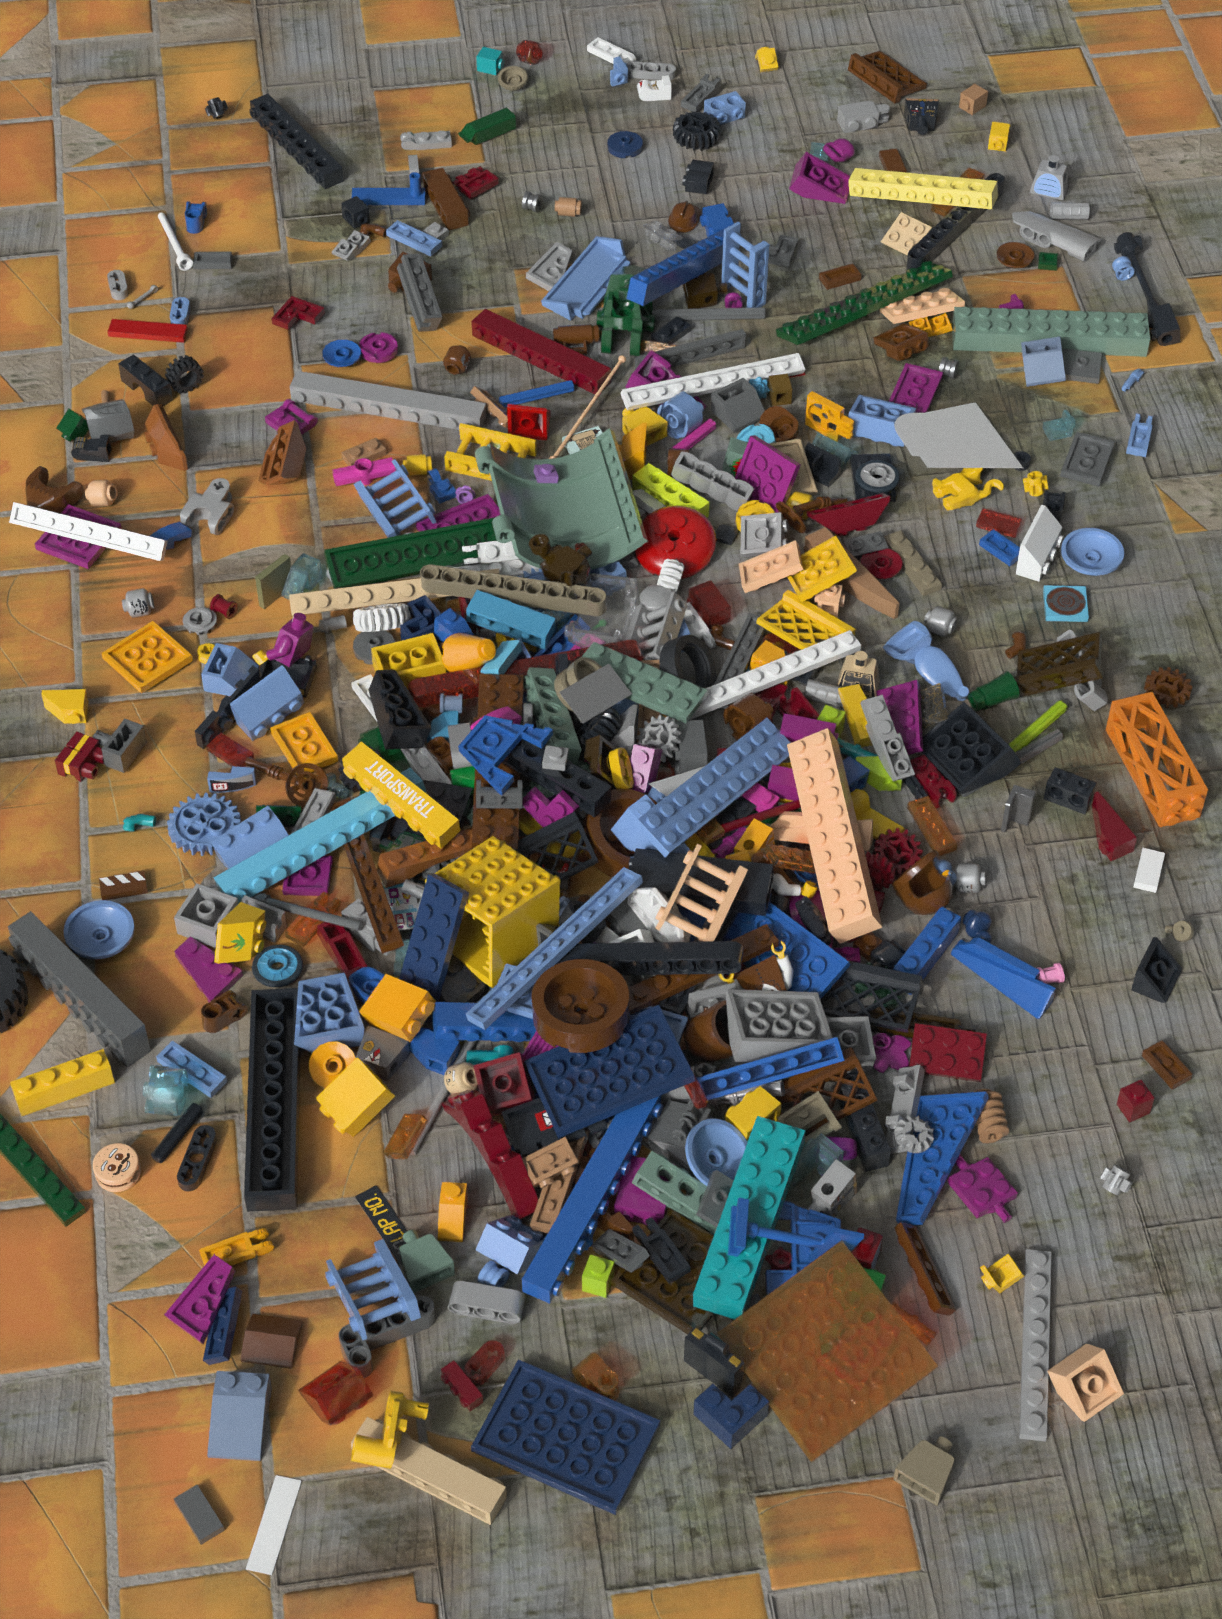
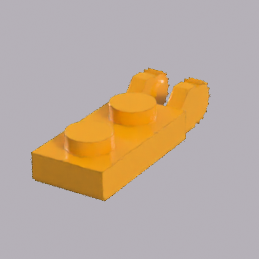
[199,1228,274,1266]

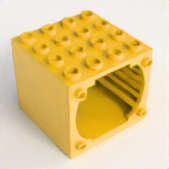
[425,836,561,988]

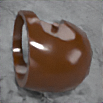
[892,849,952,915]
[684,1000,733,1062]

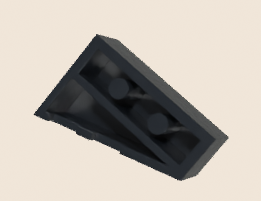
[439,953,486,1003]

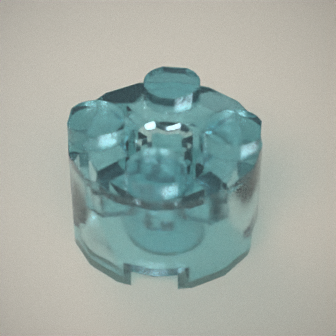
[143,1065,188,1116]

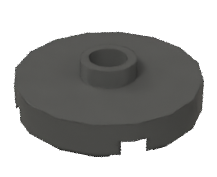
[353,630,395,665]

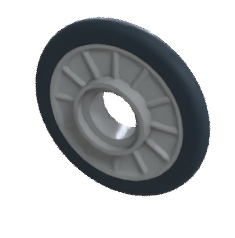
[855,460,900,493]

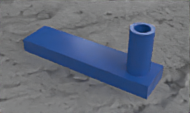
[352,172,426,205]

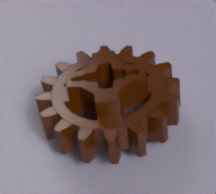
[1144,667,1193,708]

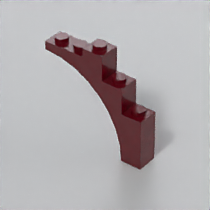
[442,1089,538,1219]

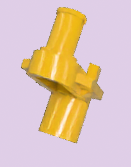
[351,1390,429,1469]

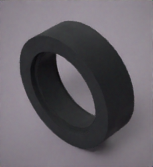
[659,635,716,689]

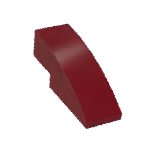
[317,922,367,980]

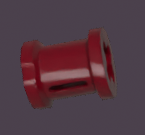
[210,594,238,619]

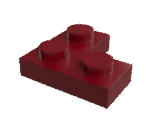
[271,296,325,330]

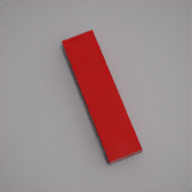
[107,319,188,343]

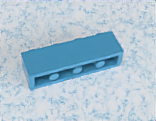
[466,590,556,650]

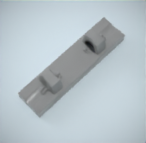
[885,1065,925,1154]

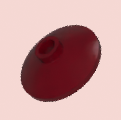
[861,548,902,579]

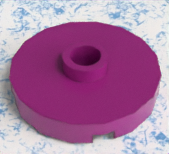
[359,332,398,363]

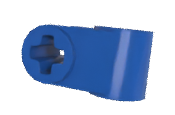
[185,201,207,234]

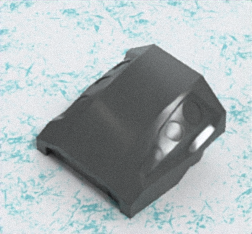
[82,399,134,443]

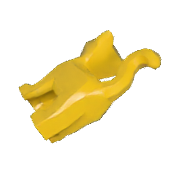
[932,468,1004,510]

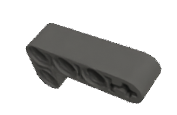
[339,1296,436,1379]

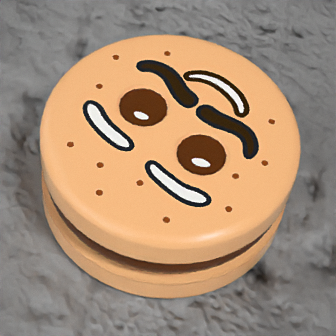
[93,1143,141,1192]

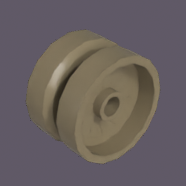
[554,657,602,712]

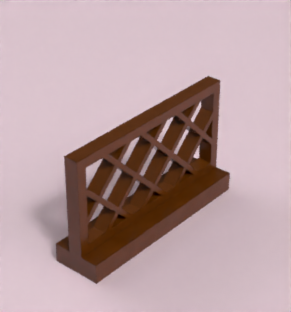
[848,51,927,104]
[774,1047,878,1137]

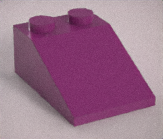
[789,152,850,204]

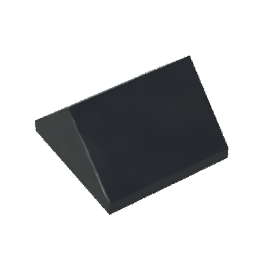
[1131,937,1182,1003]

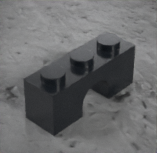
[118,354,173,406]

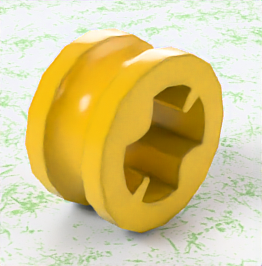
[197,643,215,664]

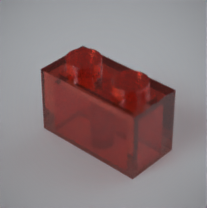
[687,580,731,630]

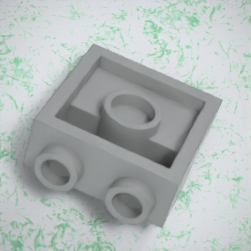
[740,512,789,557]

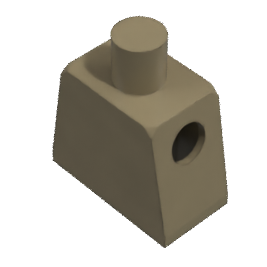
[893,1436,955,1506]

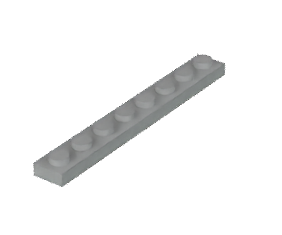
[1019,1249,1051,1442]

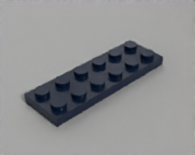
[399,873,469,1023]

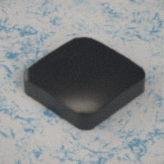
[715,524,738,545]

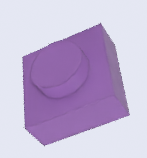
[533,464,559,483]

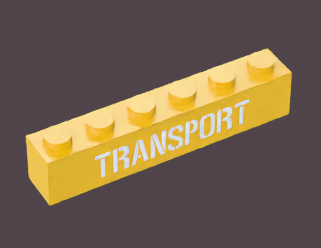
[342,742,460,849]

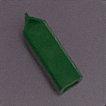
[458,107,516,145]

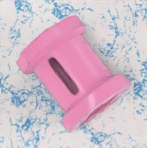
[1036,963,1065,984]

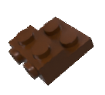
[873,323,929,361]

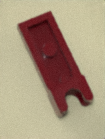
[910,754,956,808]

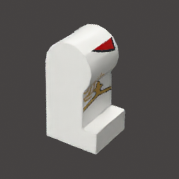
[637,75,671,101]

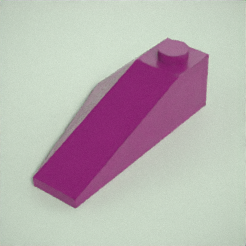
[625,350,706,409]

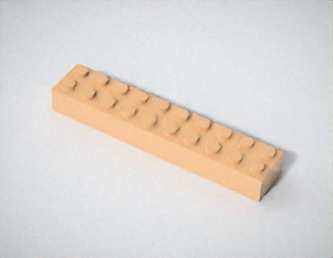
[787,728,882,944]

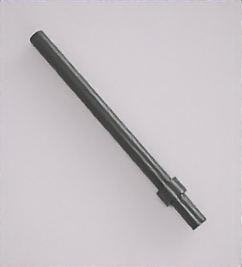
[250,893,363,931]

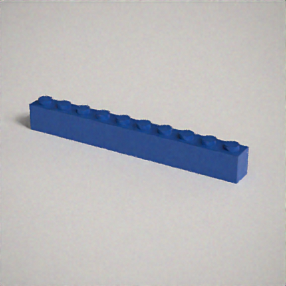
[627,228,741,306]
[522,1096,663,1304]

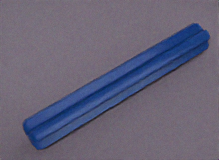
[499,380,574,407]

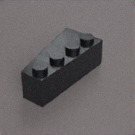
[368,670,431,750]

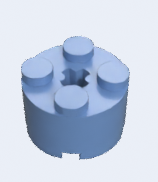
[657,391,704,439]

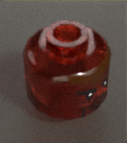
[516,39,543,65]

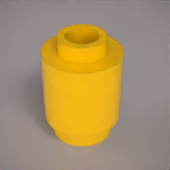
[403,454,432,476]

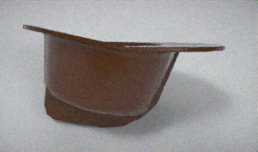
[668,201,701,233]
[759,406,799,442]

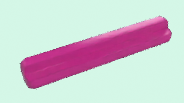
[672,419,716,449]

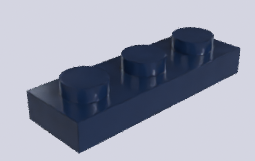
[203,1287,242,1365]

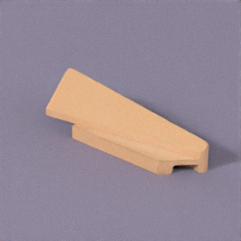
[769,811,873,851]

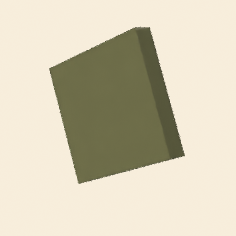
[255,554,294,610]

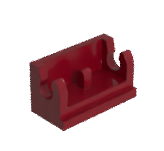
[777,687,819,720]

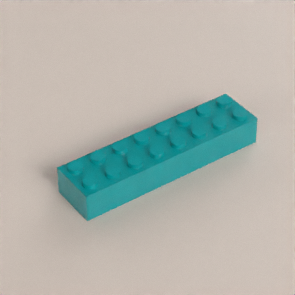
[693,1116,805,1322]

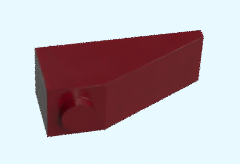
[1091,791,1137,861]

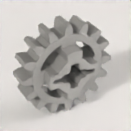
[635,715,682,762]

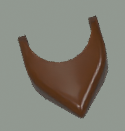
[25,466,83,514]

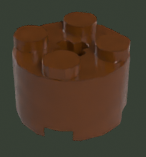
[723,692,773,741]

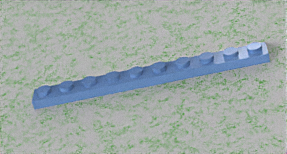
[466,867,643,1030]

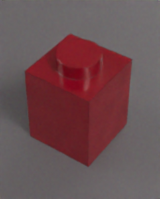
[1116,1080,1154,1123]

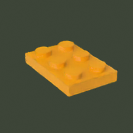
[270,712,338,776]

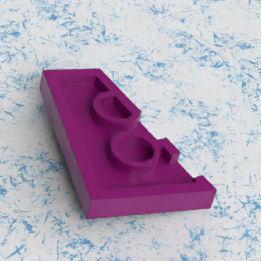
[174,936,243,1002]
[164,1254,235,1345]

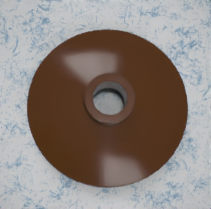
[996,242,1034,268]

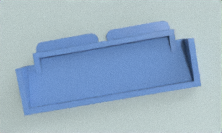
[541,236,631,321]

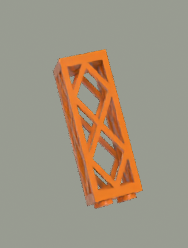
[1106,692,1208,827]

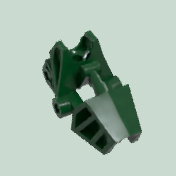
[596,265,655,356]

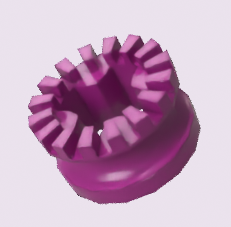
[725,293,742,308]

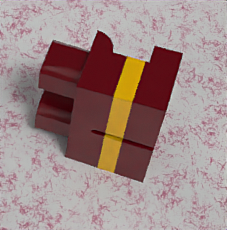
[54,731,105,782]

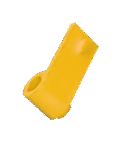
[850,789,905,841]

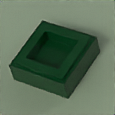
[1038,252,1058,271]

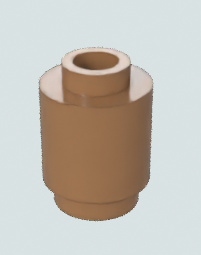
[555,197,582,217]

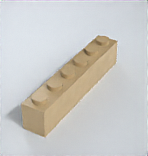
[351,1417,507,1525]

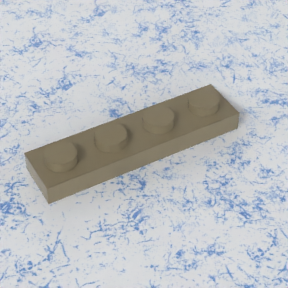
[884,530,942,596]

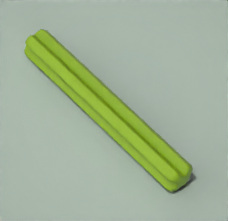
[1008,700,1067,752]

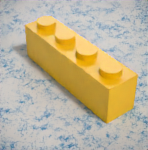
[10,1049,115,1116]

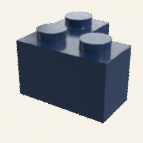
[400,595,441,643]
[693,1384,769,1449]

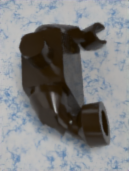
[529,534,592,587]

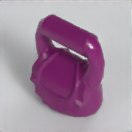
[823,138,855,162]

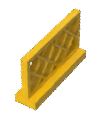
[756,590,856,650]

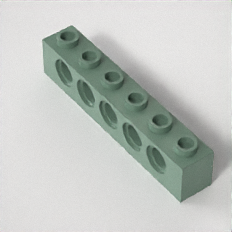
[523,667,581,766]
[632,1151,775,1254]

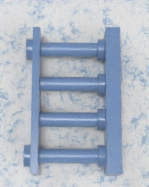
[722,222,769,308]
[353,459,436,538]
[325,1239,421,1340]

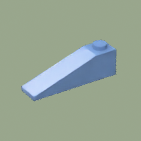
[611,794,690,854]

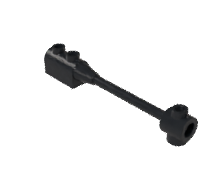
[1114,232,1180,346]

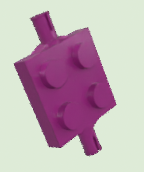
[947,1154,1018,1223]

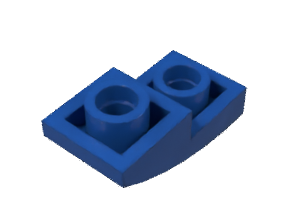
[150,522,192,550]

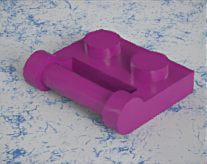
[265,399,318,435]

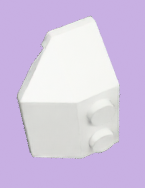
[627,888,691,942]

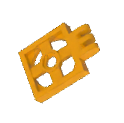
[805,391,854,441]

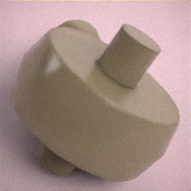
[1165,920,1194,942]

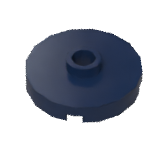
[607,131,643,158]

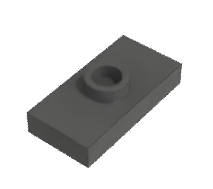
[696,1170,734,1227]

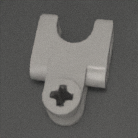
[180,478,234,535]

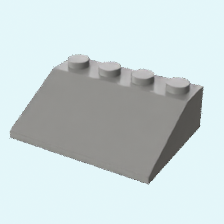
[726,989,833,1062]

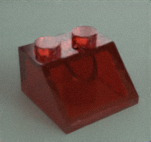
[298,1361,374,1426]

